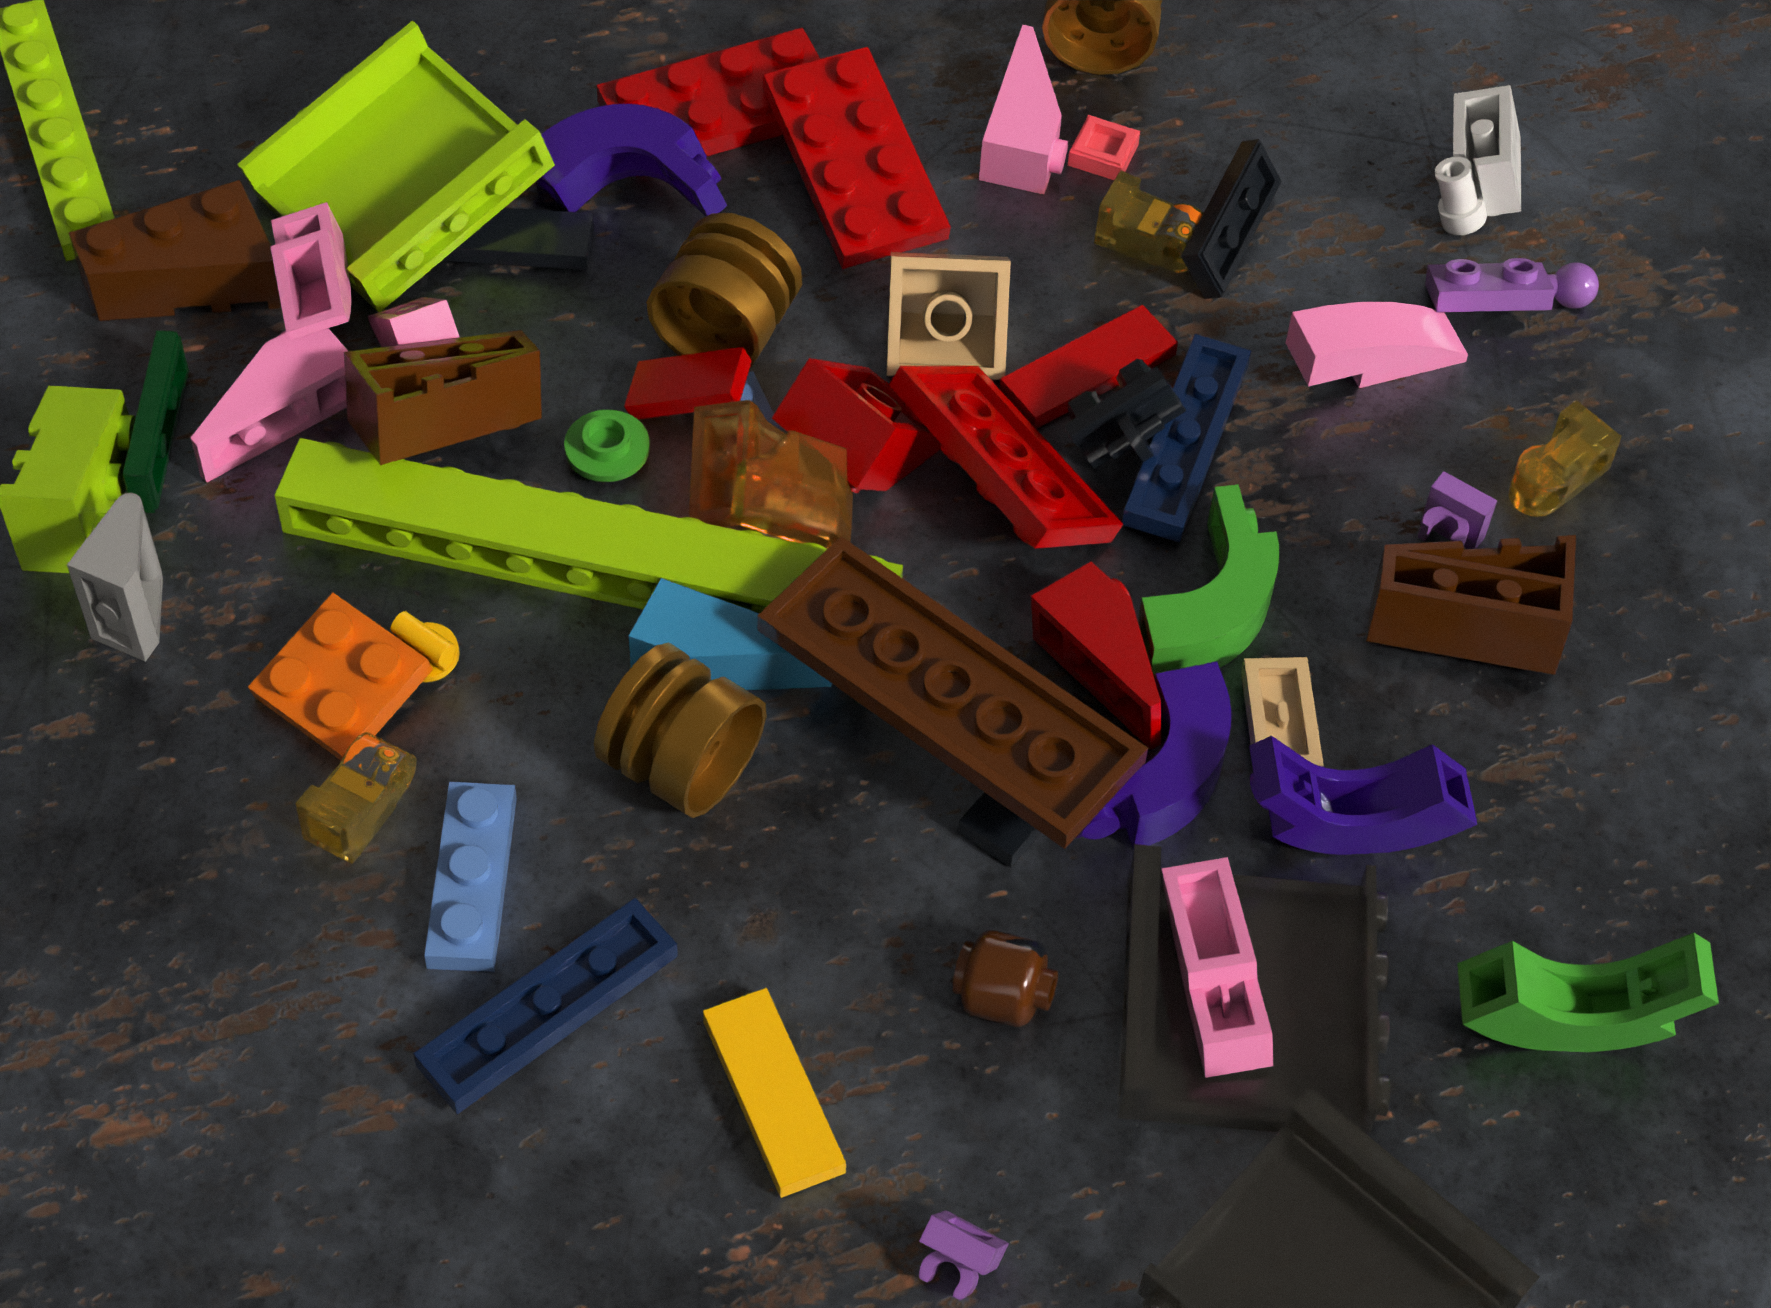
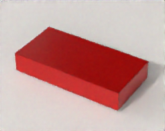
[624,347,752,419]

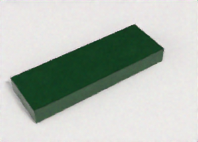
[123,330,189,513]

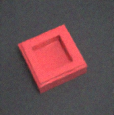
[1067,115,1141,182]

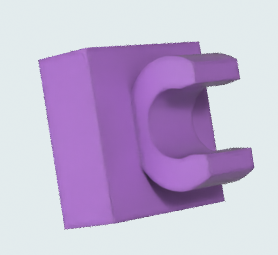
[1418,471,1497,549]
[919,1210,1009,1300]

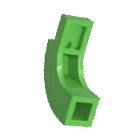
[1138,484,1279,679]
[1457,933,1719,1052]

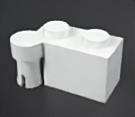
[1435,85,1521,235]

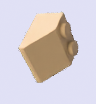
[887,252,1011,380]

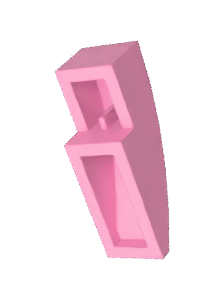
[270,202,351,340]
[1286,302,1468,388]
[1161,857,1273,1078]

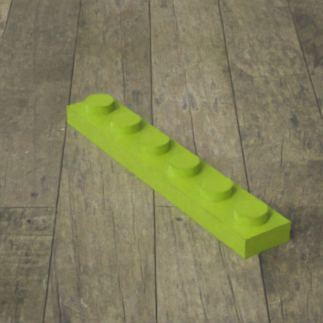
[0,0,115,261]

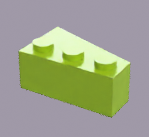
[0,385,136,573]

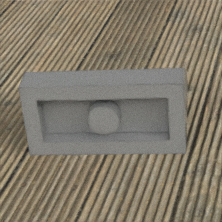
[67,493,163,662]

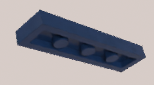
[1122,334,1251,543]
[413,898,678,1115]

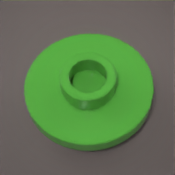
[564,410,650,482]

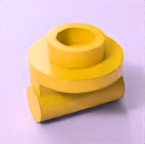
[390,611,460,682]

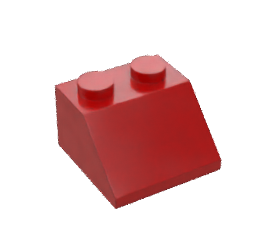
[771,358,940,493]

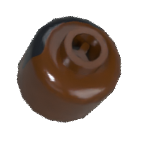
[953,930,1058,1027]

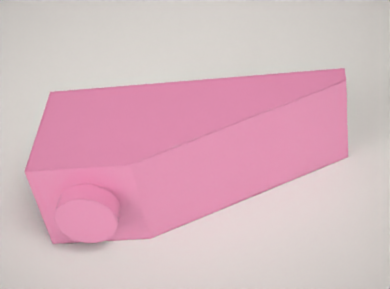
[979,24,1068,195]
[190,328,348,483]

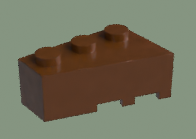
[69,180,282,321]
[344,330,542,465]
[1366,535,1576,675]

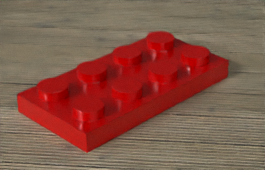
[597,27,821,177]
[762,47,951,269]
[889,366,1124,549]

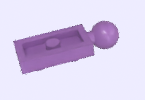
[1425,258,1599,312]

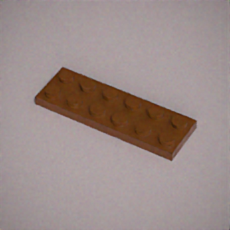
[757,536,1148,849]

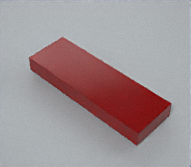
[999,304,1178,429]

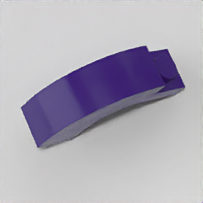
[536,104,727,217]
[1076,661,1231,850]
[1249,735,1478,855]

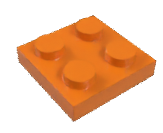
[248,592,433,762]

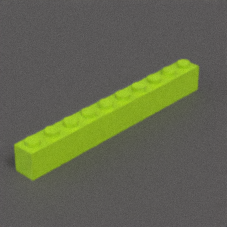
[274,438,903,613]

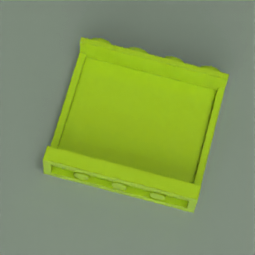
[237,20,555,312]

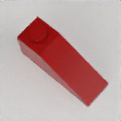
[1031,561,1161,750]

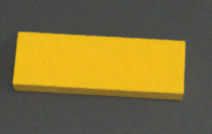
[703,988,846,1198]

